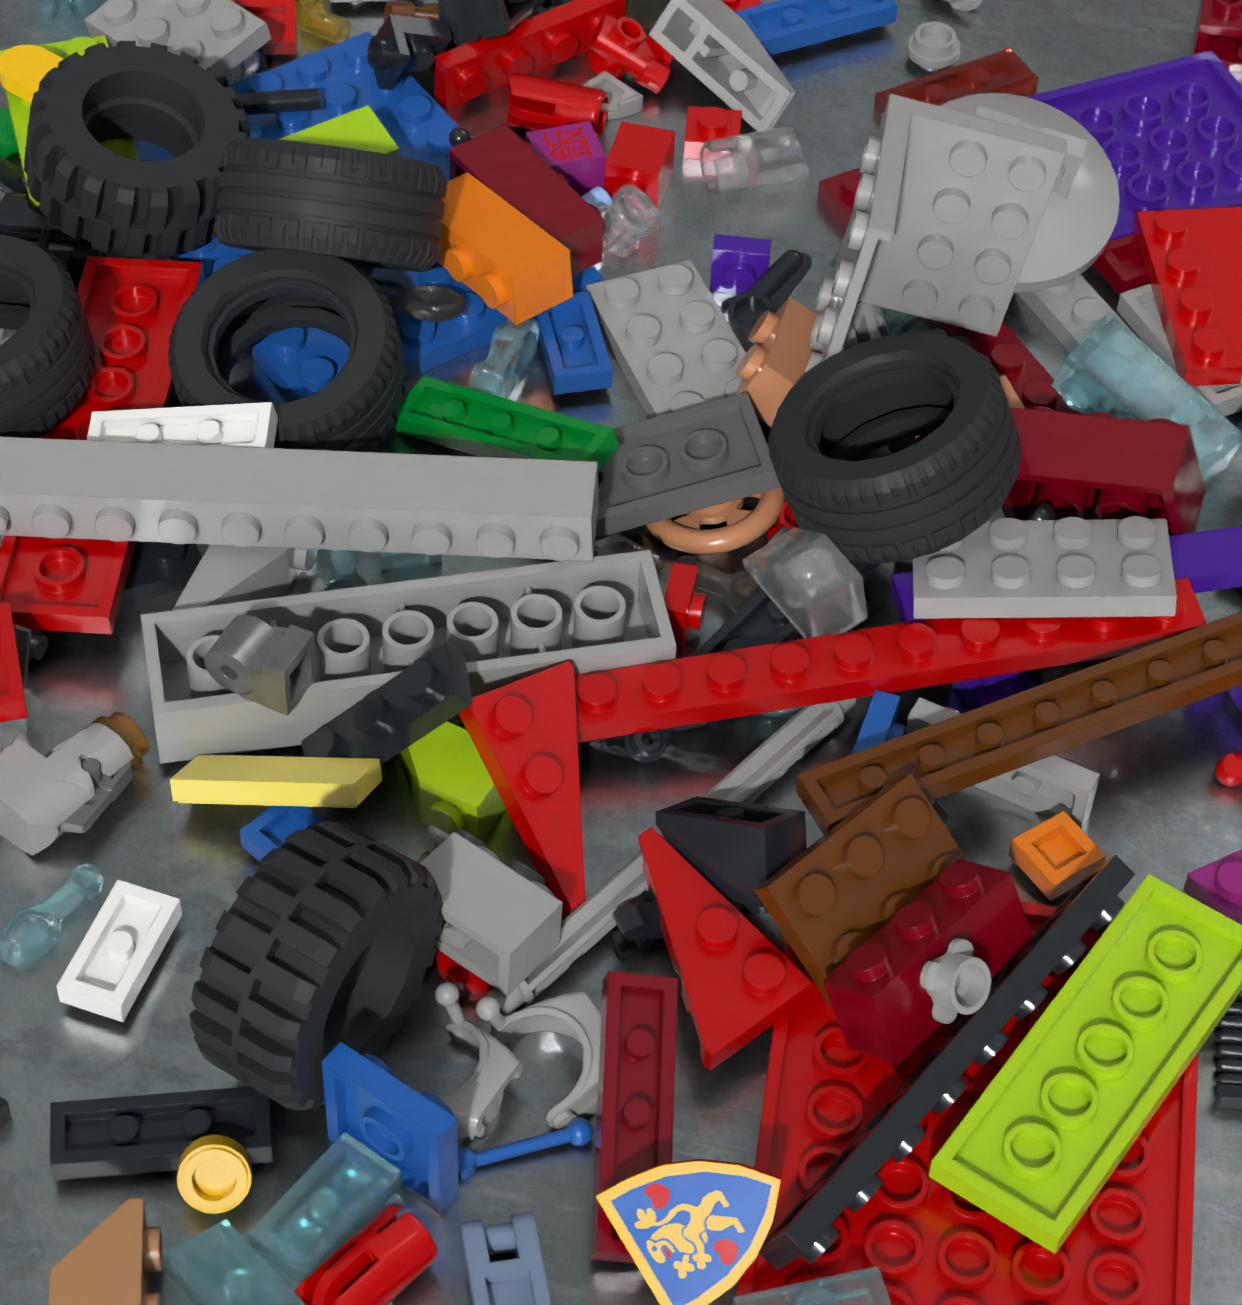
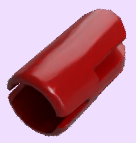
[506,72,608,140]
[294,1204,438,1305]

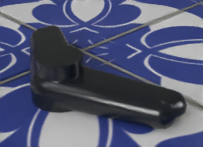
[728,249,812,353]

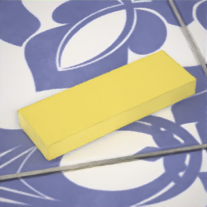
[170,755,382,808]

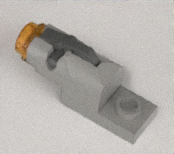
[0,712,150,856]

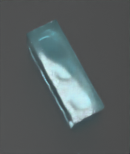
[1052,317,1242,486]

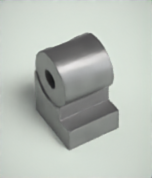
[204,615,317,716]

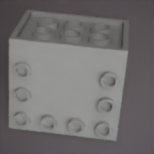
[803,93,1067,377]

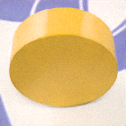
[177,1135,252,1214]

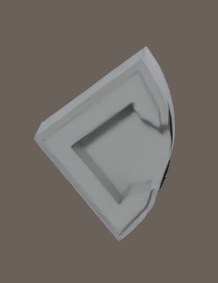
[581,71,643,120]

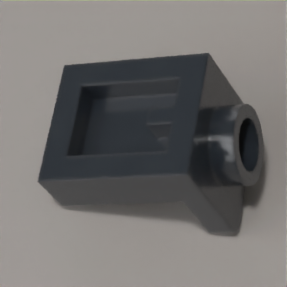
[367,14,452,90]

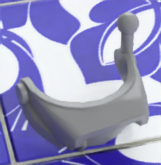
[435,982,523,1145]
[476,992,601,1130]

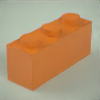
[437,172,573,325]

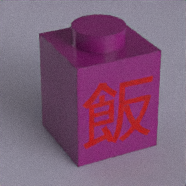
[526,121,606,196]

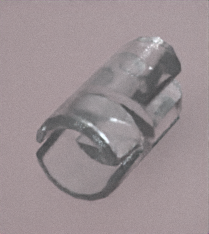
[700,125,809,195]

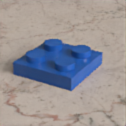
[322,1041,459,1215]

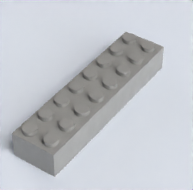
[140,550,676,764]

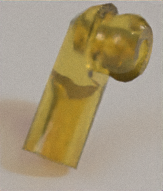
[295,0,352,44]

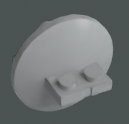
[940,93,1120,293]

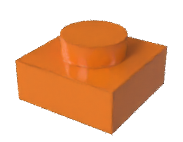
[1009,811,1106,901]

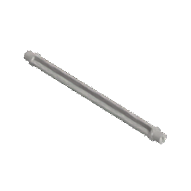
[484,698,857,1016]

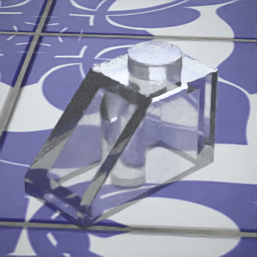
[742,528,868,639]

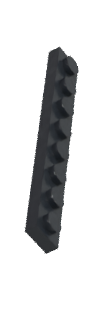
[759,855,1135,1271]

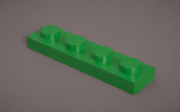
[394,375,619,472]

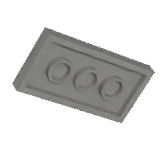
[585,259,771,432]
[912,516,1177,619]

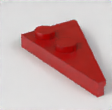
[459,661,586,918]
[638,827,813,1071]

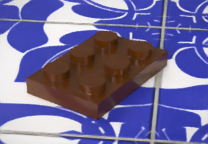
[754,773,968,1006]

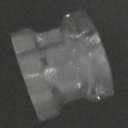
[598,185,662,258]

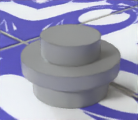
[907,21,960,70]

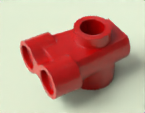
[587,14,673,94]

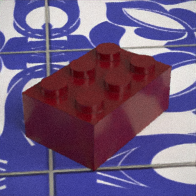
[1001,406,1205,536]

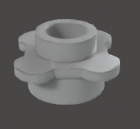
[920,938,991,1024]

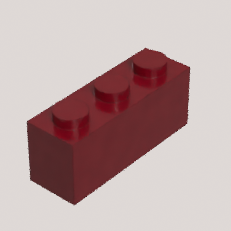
[449,124,606,275]
[823,858,1033,1065]

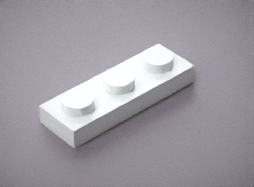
[87,402,278,448]

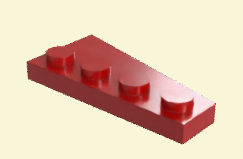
[1133,206,1242,387]

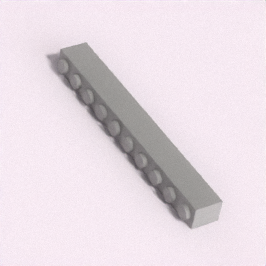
[0,437,599,561]

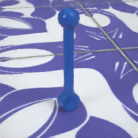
[458,1118,594,1180]

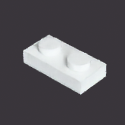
[56,879,182,1022]

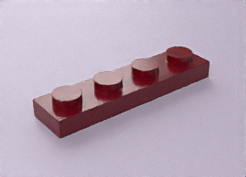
[591,971,678,1263]

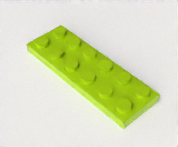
[929,874,1242,1254]

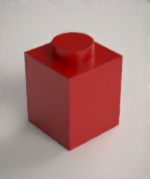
[604,121,675,216]

